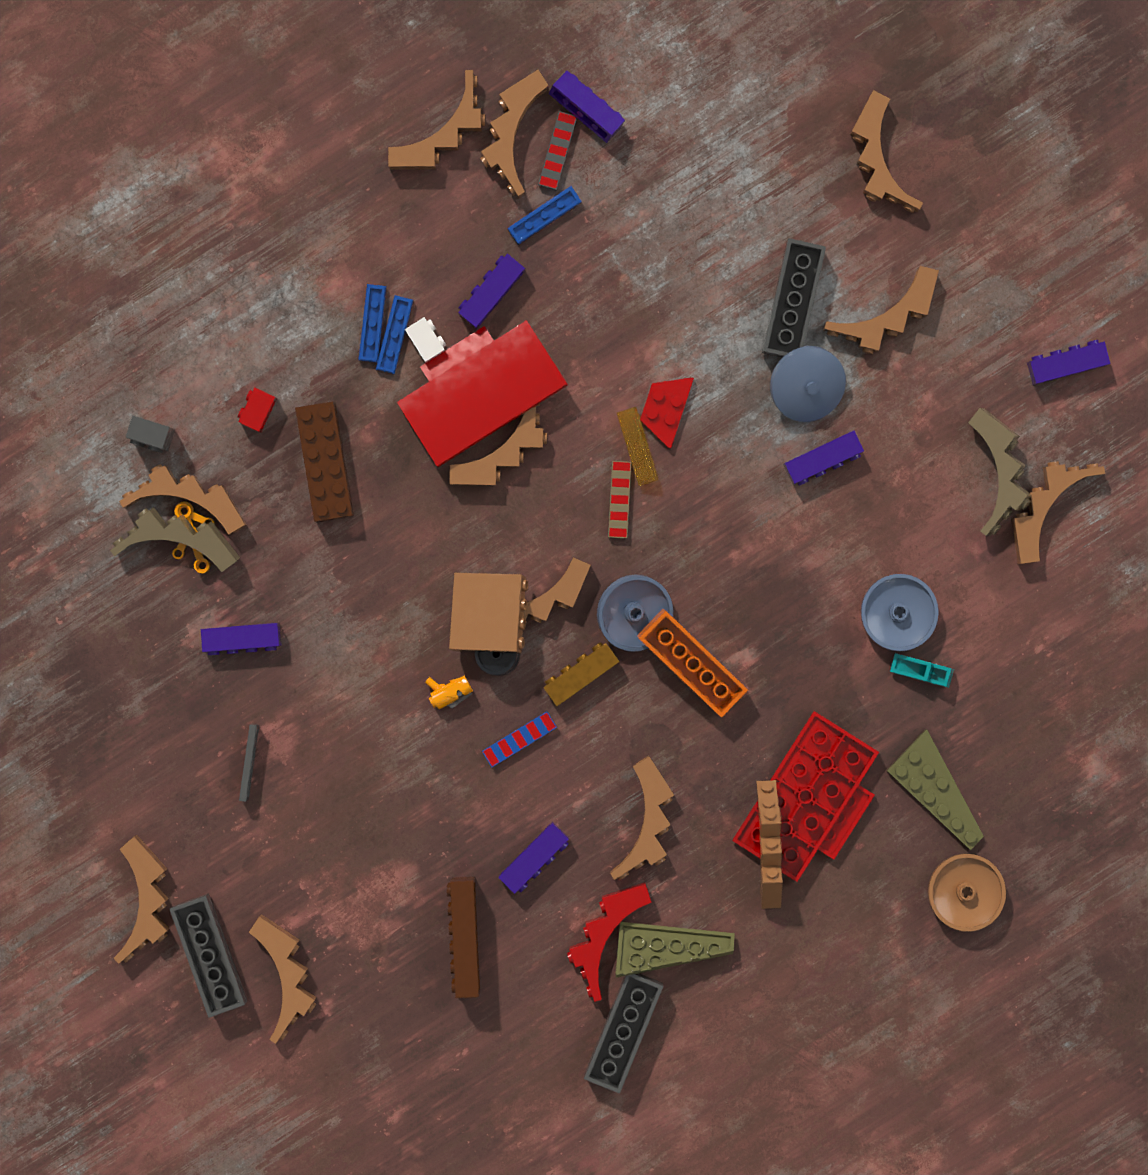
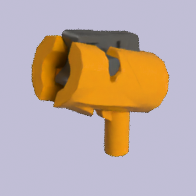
[425,675,473,710]

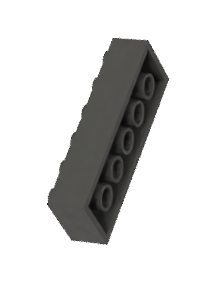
[762,238,826,358]
[170,893,248,1018]
[584,973,663,1094]

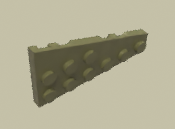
[886,729,984,850]
[615,922,735,978]

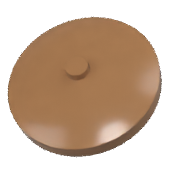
[928,854,1006,931]

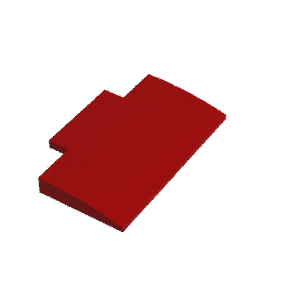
[397,320,568,467]
[732,711,879,882]

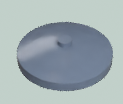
[770,346,846,422]
[861,574,938,651]
[597,575,673,651]

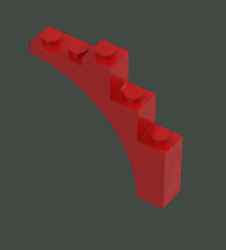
[567,882,651,1002]

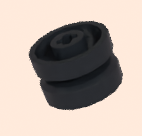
[475,651,520,676]

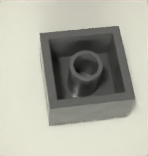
[125,415,175,453]

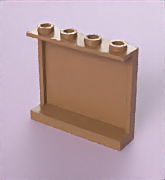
[449,573,528,654]

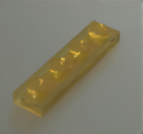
[617,407,658,486]

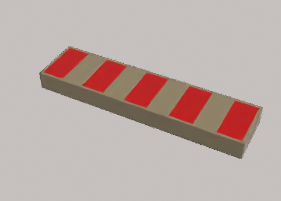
[608,461,631,538]

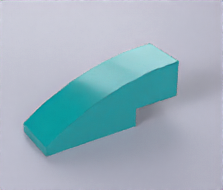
[890,653,954,688]

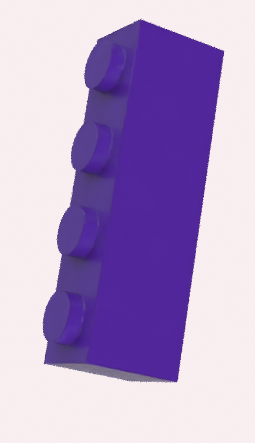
[549,71,625,143]
[458,253,526,329]
[1027,340,1111,385]
[783,431,864,486]
[201,623,281,655]
[498,822,569,894]

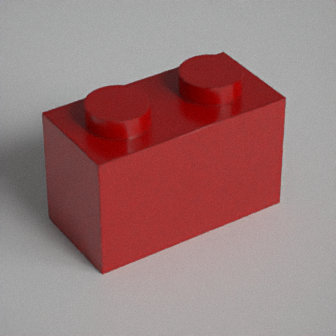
[237,387,278,433]

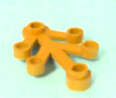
[172,502,215,573]

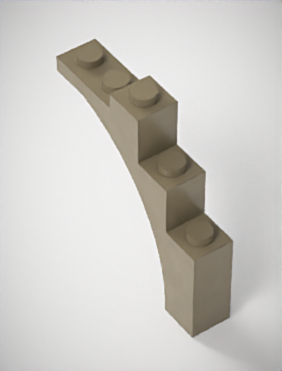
[968,408,1032,536]
[110,507,240,572]

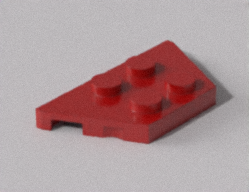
[640,378,694,449]

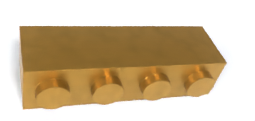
[543,642,619,706]

